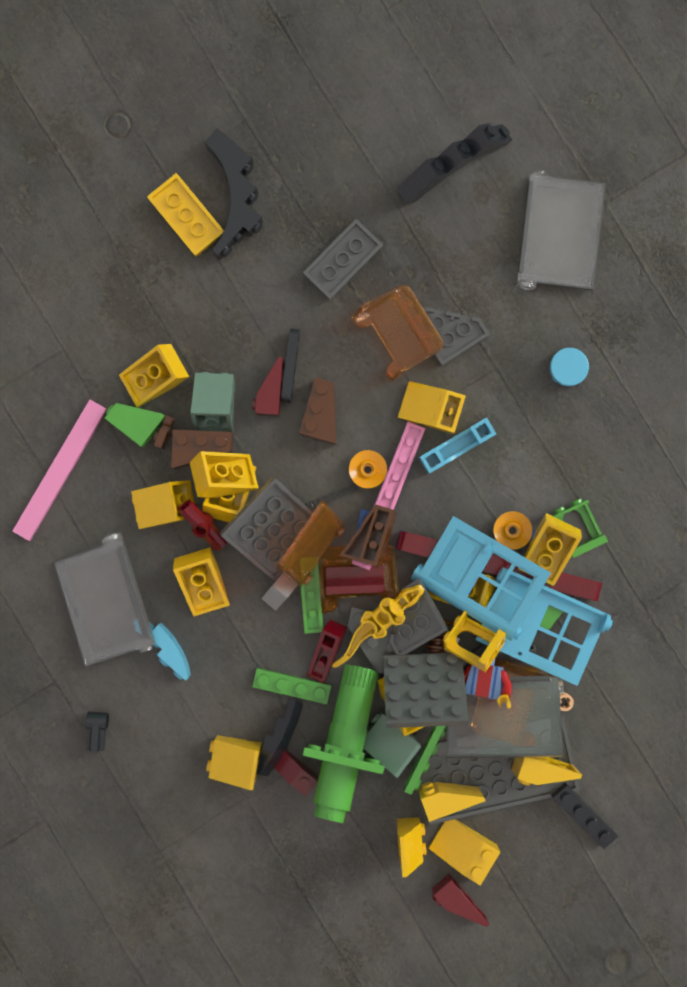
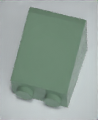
[191,372,235,433]
[363,710,421,778]

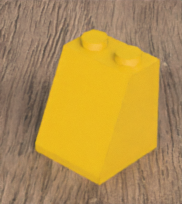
[131,480,196,529]
[206,735,262,791]

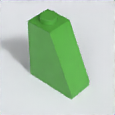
[105,403,166,448]

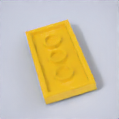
[147,173,224,257]

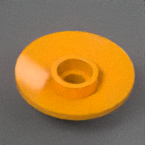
[349,450,387,488]
[493,511,532,550]

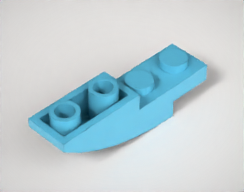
[133,618,191,681]

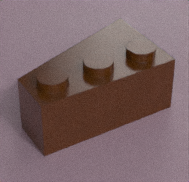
[299,377,336,445]
[171,430,233,469]
[339,504,397,569]

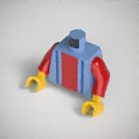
[464,659,512,708]

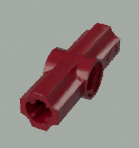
[178,499,227,551]

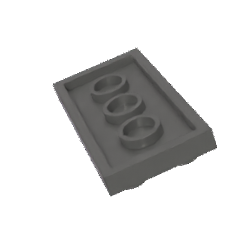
[303,219,383,300]

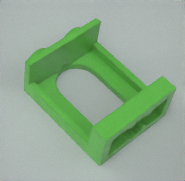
[551,498,608,558]

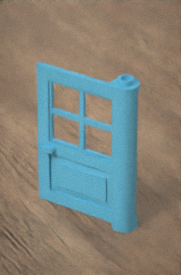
[411,516,551,641]
[475,567,613,686]

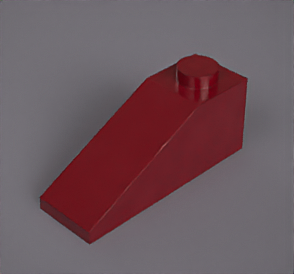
[252,357,284,417]
[307,619,348,684]
[274,749,318,797]
[432,874,490,927]

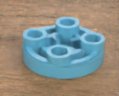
[549,348,589,387]

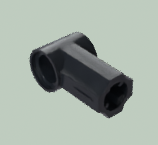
[86,711,109,752]

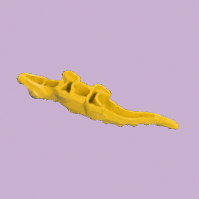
[332,585,424,668]

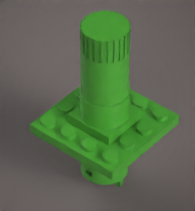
[302,665,385,823]

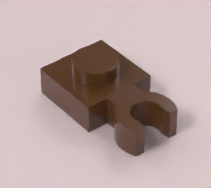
[153,415,175,449]

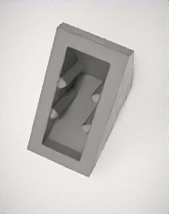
[261,569,300,611]

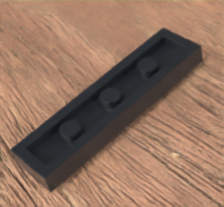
[551,782,618,849]

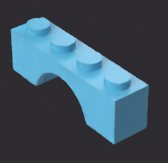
[418,418,496,474]

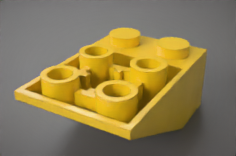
[398,381,466,434]

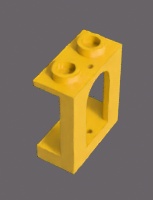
[443,611,506,673]

